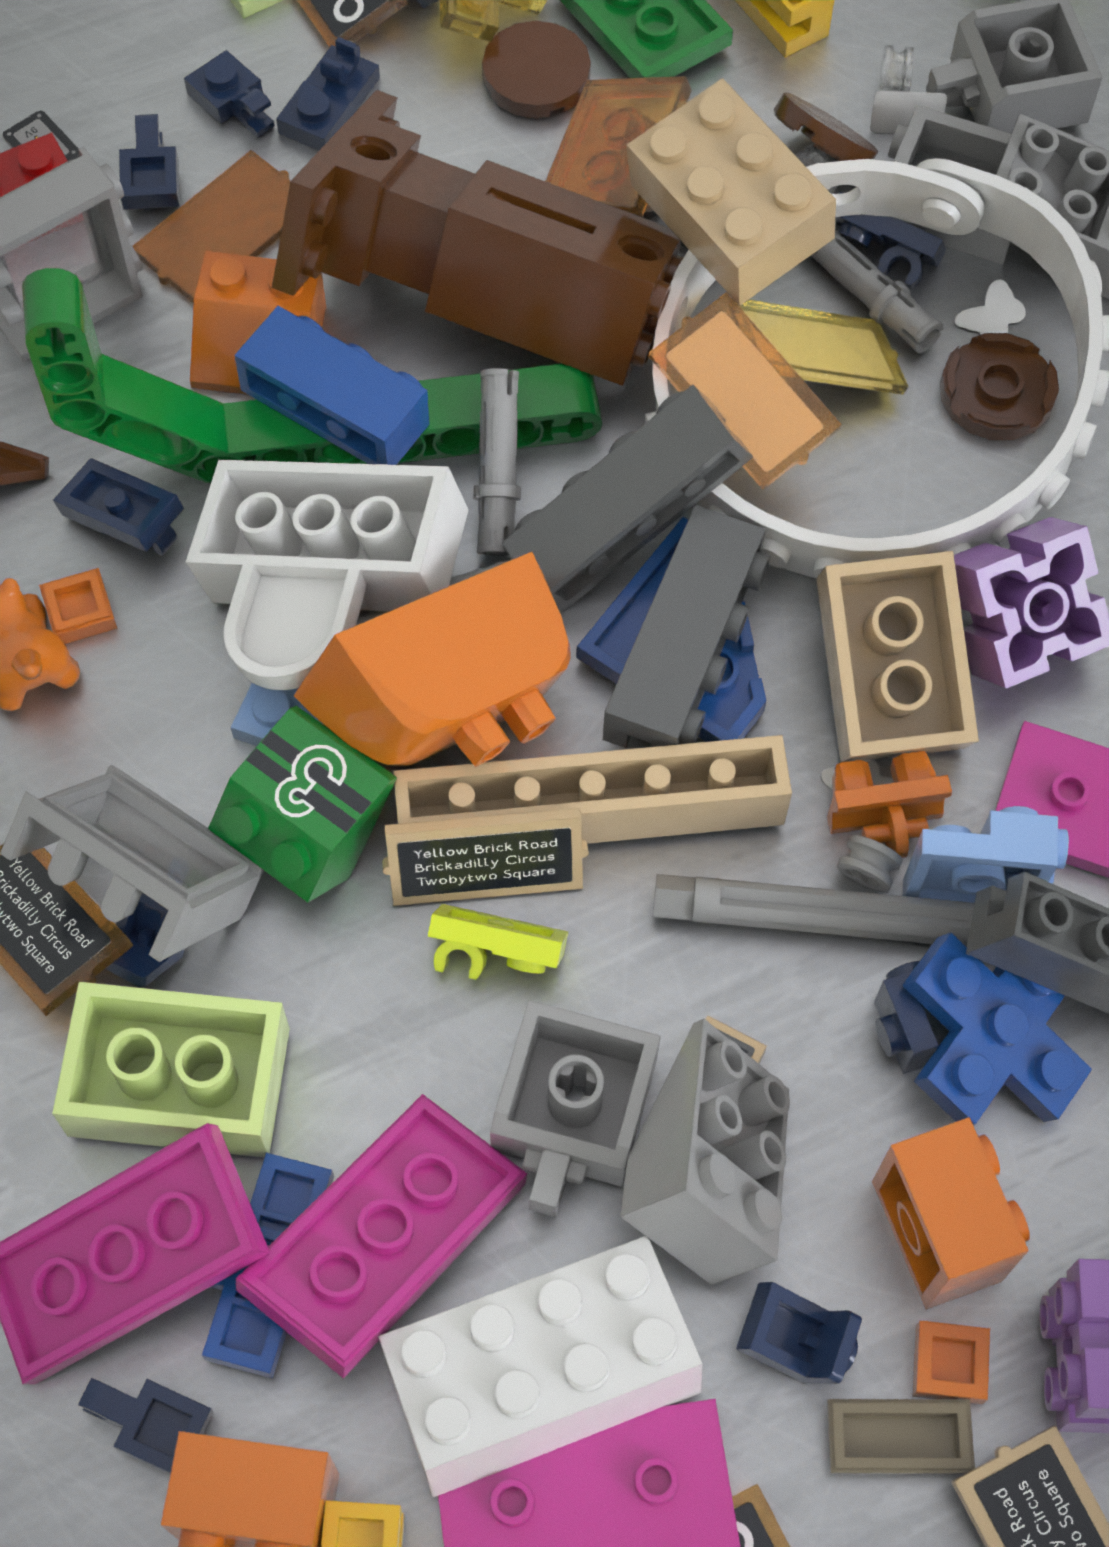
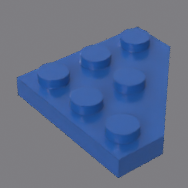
[576,517,767,742]

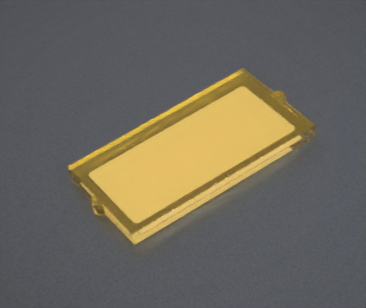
[727,298,909,395]

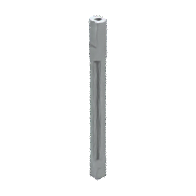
[653,874,975,947]

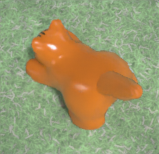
[0,578,80,711]

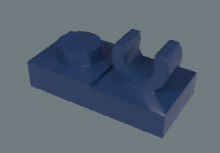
[276,36,380,151]
[835,192,946,289]
[53,458,184,556]

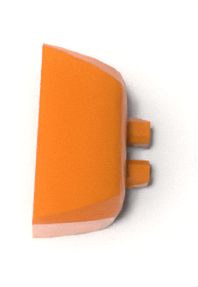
[293,552,571,767]

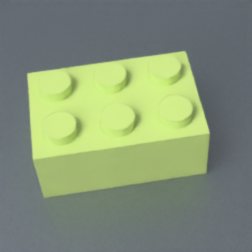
[52,982,290,1158]

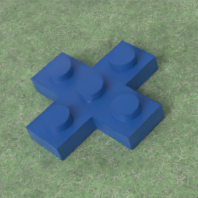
[902,932,1092,1125]
[202,1153,334,1379]

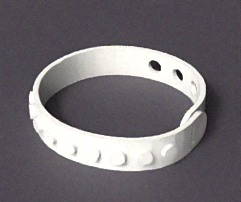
[645,158,1109,579]

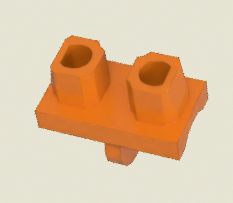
[827,751,952,858]

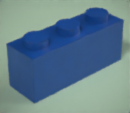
[234,306,429,465]

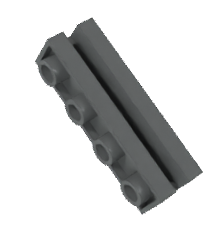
[502,384,753,612]
[602,504,771,748]
[966,872,1109,1014]

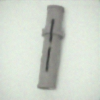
[810,230,944,353]
[473,368,521,556]

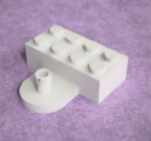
[186,460,469,690]

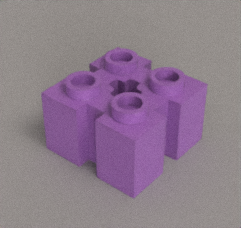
[954,517,1109,688]
[1039,1259,1109,1433]

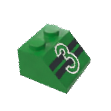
[208,705,397,903]

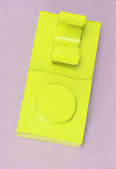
[427,904,569,980]

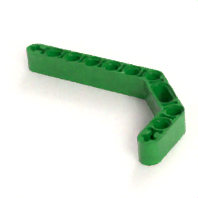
[22,268,603,484]

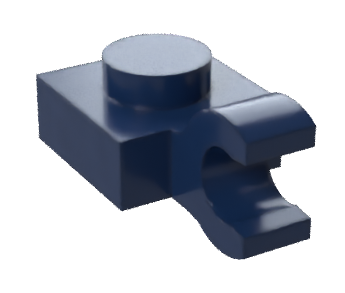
[184,50,275,137]
[119,114,180,210]
[78,1378,213,1475]

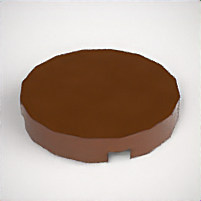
[482,20,591,119]
[773,92,879,161]
[940,333,1059,440]

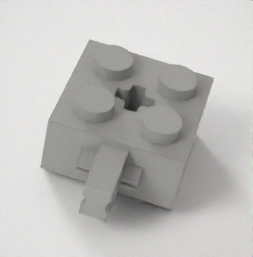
[926,0,1103,133]
[490,1000,661,1217]

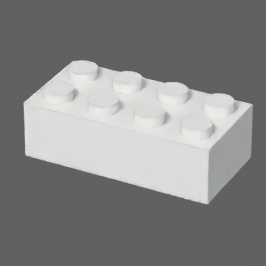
[378,1236,703,1498]

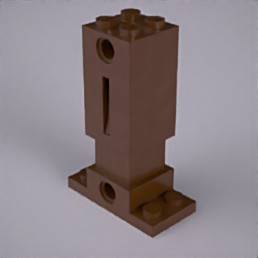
[272,90,684,386]

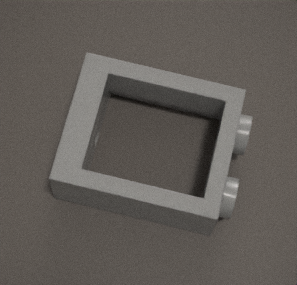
[888,105,1012,265]

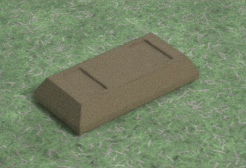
[827,1399,975,1474]

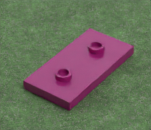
[994,721,1109,878]
[236,1094,528,1379]
[0,1123,270,1385]
[438,1399,740,1547]

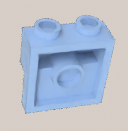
[902,806,1069,903]

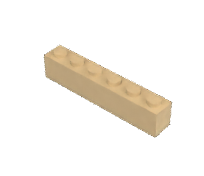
[393,735,792,844]

